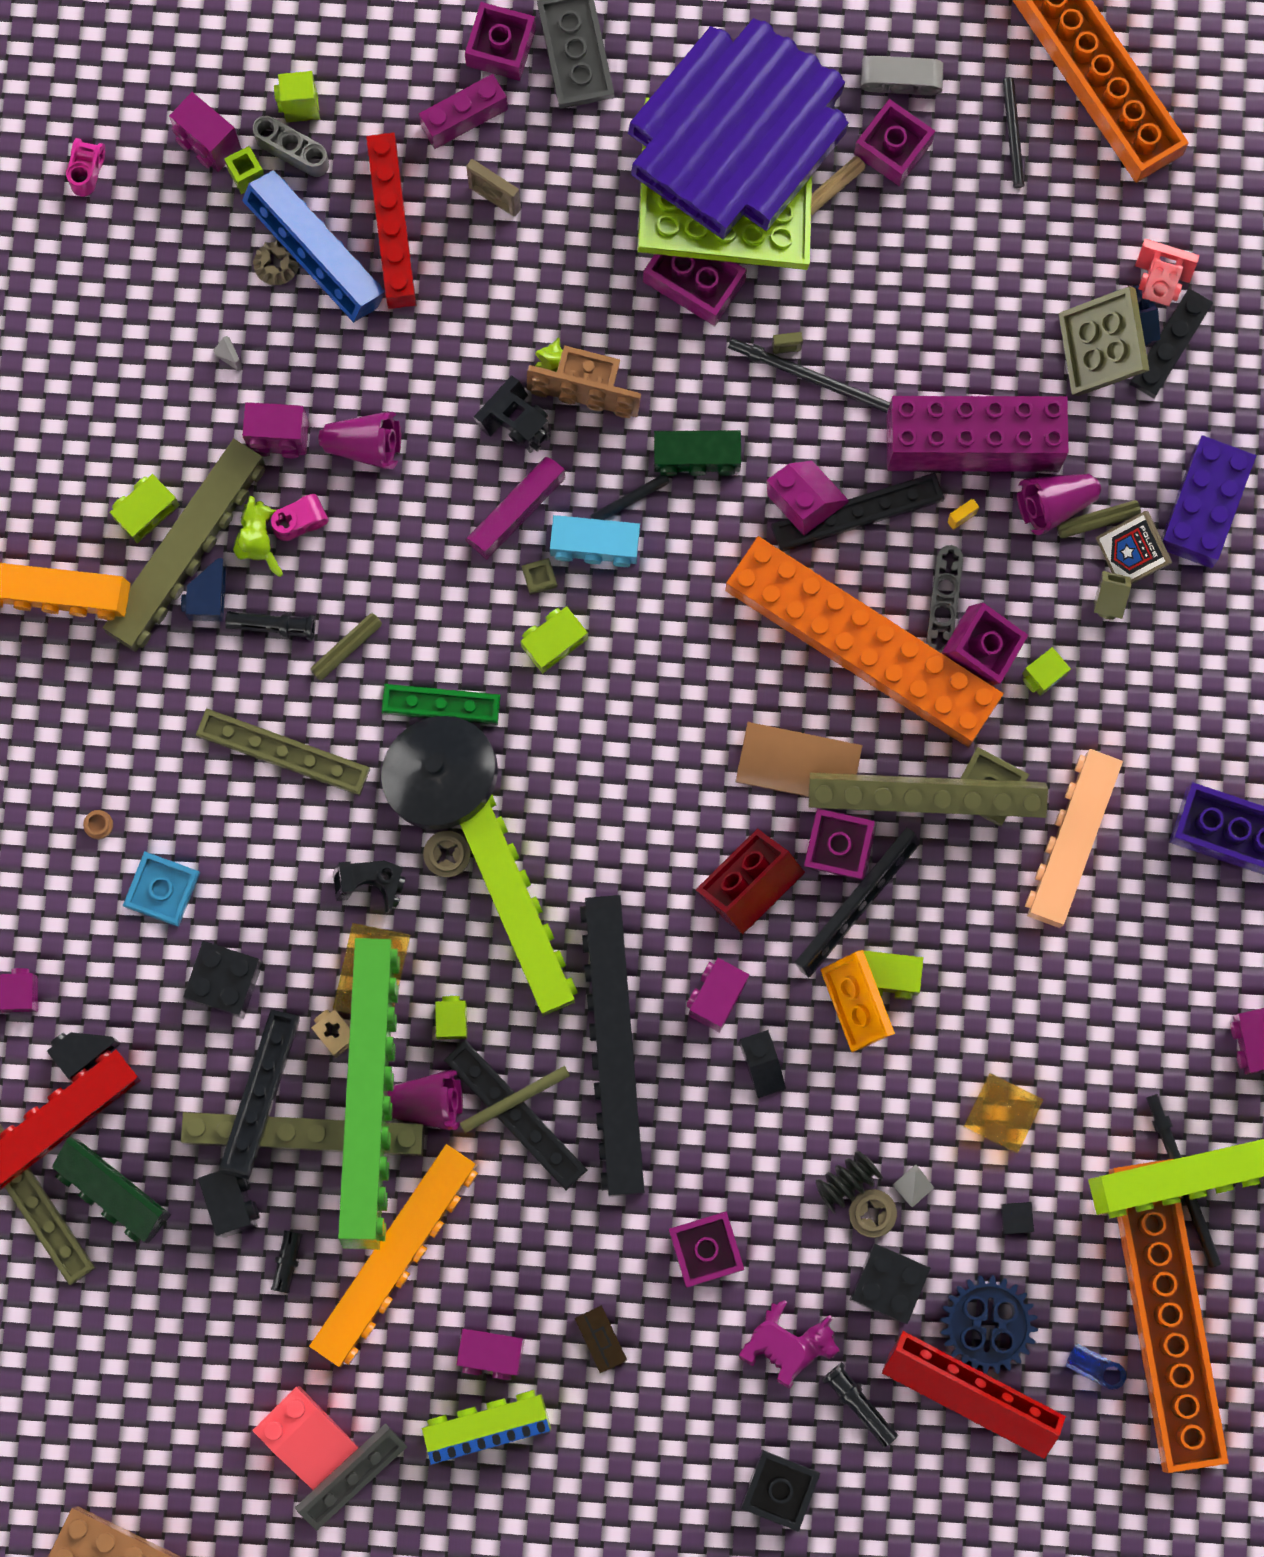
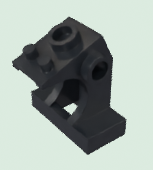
[474,375,551,453]
[333,860,406,913]

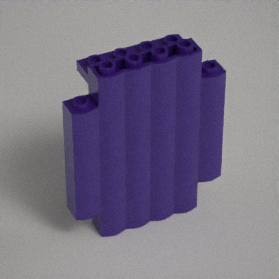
[628,18,849,240]

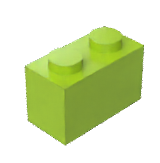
[274,71,320,123]
[110,474,180,543]
[521,606,588,674]
[864,951,924,1000]

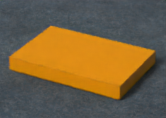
[820,950,895,1052]

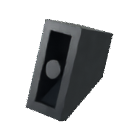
[739,1030,786,1099]
[47,1032,120,1080]

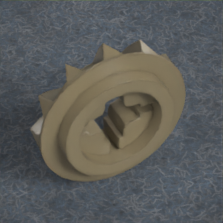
[253,240,299,285]
[423,831,470,878]
[849,1189,897,1238]

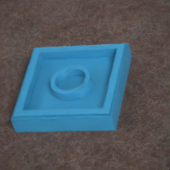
[123,851,200,927]

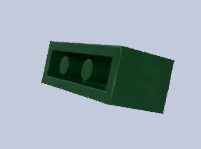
[654,430,741,476]

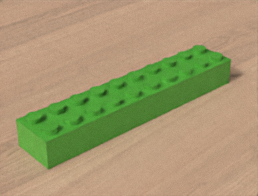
[338,938,400,1250]

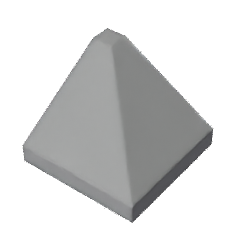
[213,336,242,371]
[892,1165,934,1207]

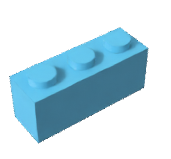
[550,515,640,567]

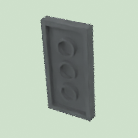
[537,0,614,109]

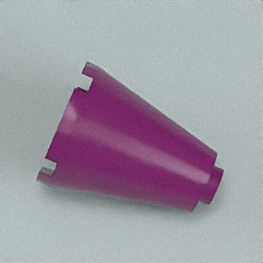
[318,411,401,469]
[1017,474,1101,535]
[388,1070,463,1130]

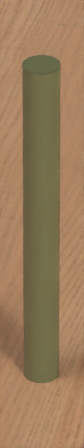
[460,1066,570,1133]

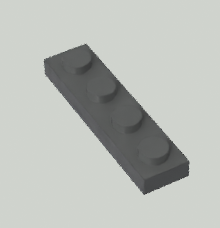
[295,1423,407,1531]

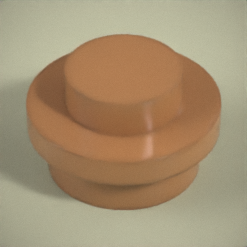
[83,810,113,840]

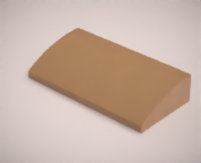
[735,722,863,797]

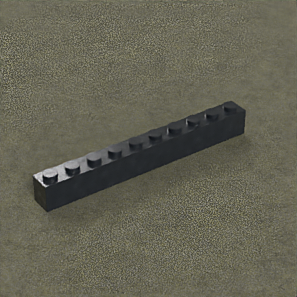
[580,895,645,1197]

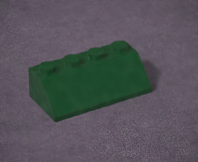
[52,1137,171,1243]

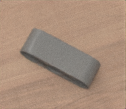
[861,56,944,95]
[253,116,329,177]

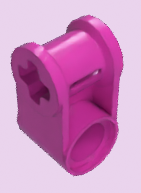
[66,138,105,197]
[271,494,329,541]

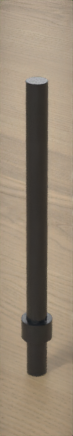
[728,338,890,413]
[1146,1094,1221,1268]

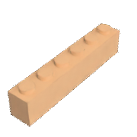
[1025,749,1123,928]

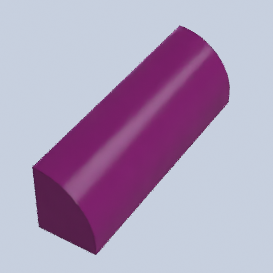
[465,457,565,560]

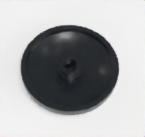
[381,716,498,830]

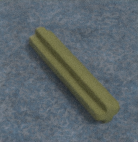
[1057,500,1141,538]
[310,613,382,680]

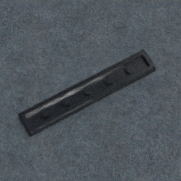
[771,472,945,552]
[795,827,920,978]
[219,1009,300,1179]
[444,1040,588,1191]

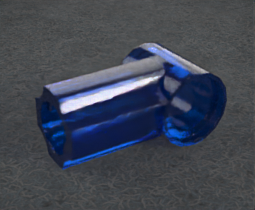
[1065,1343,1126,1390]

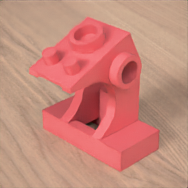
[1135,239,1199,306]

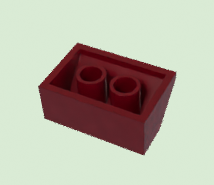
[695,828,805,934]

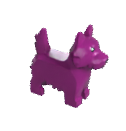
[739,1300,840,1390]

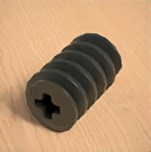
[815,1151,883,1214]

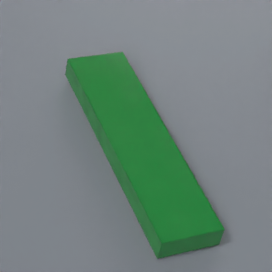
[381,684,501,725]

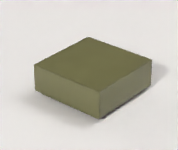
[772,332,803,354]
[522,558,557,595]

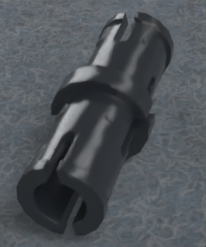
[271,1230,303,1293]

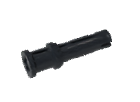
[225,610,316,641]
[822,1362,898,1448]

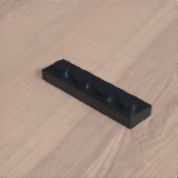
[1130,288,1213,399]

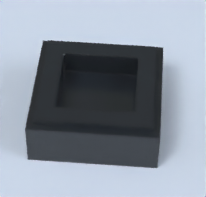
[1000,1202,1034,1234]

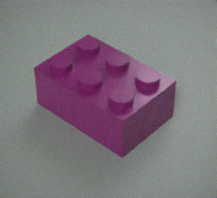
[643,254,747,326]

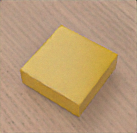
[947,499,979,530]

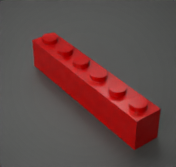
[366,133,417,309]
[0,1049,141,1190]
[882,1331,1066,1459]

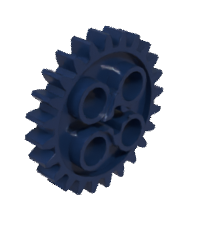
[939,1275,1038,1374]

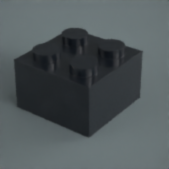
[183,941,263,1019]
[198,1171,260,1238]
[849,1244,931,1324]
[740,1449,820,1532]

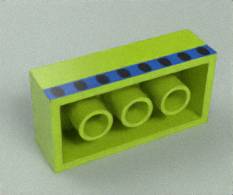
[421,1390,551,1464]

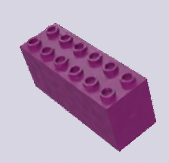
[887,396,1069,472]

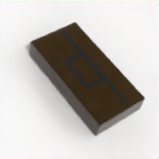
[574,1305,627,1373]

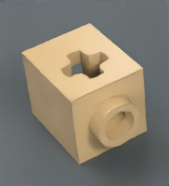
[311,1009,350,1058]

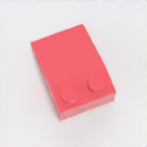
[252,1386,359,1490]

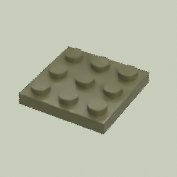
[1058,286,1149,396]

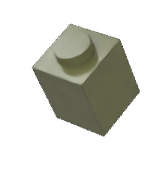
[1094,571,1131,620]

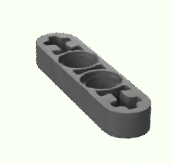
[926,545,963,653]

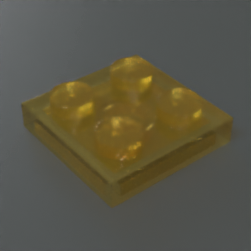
[963,1073,1044,1154]

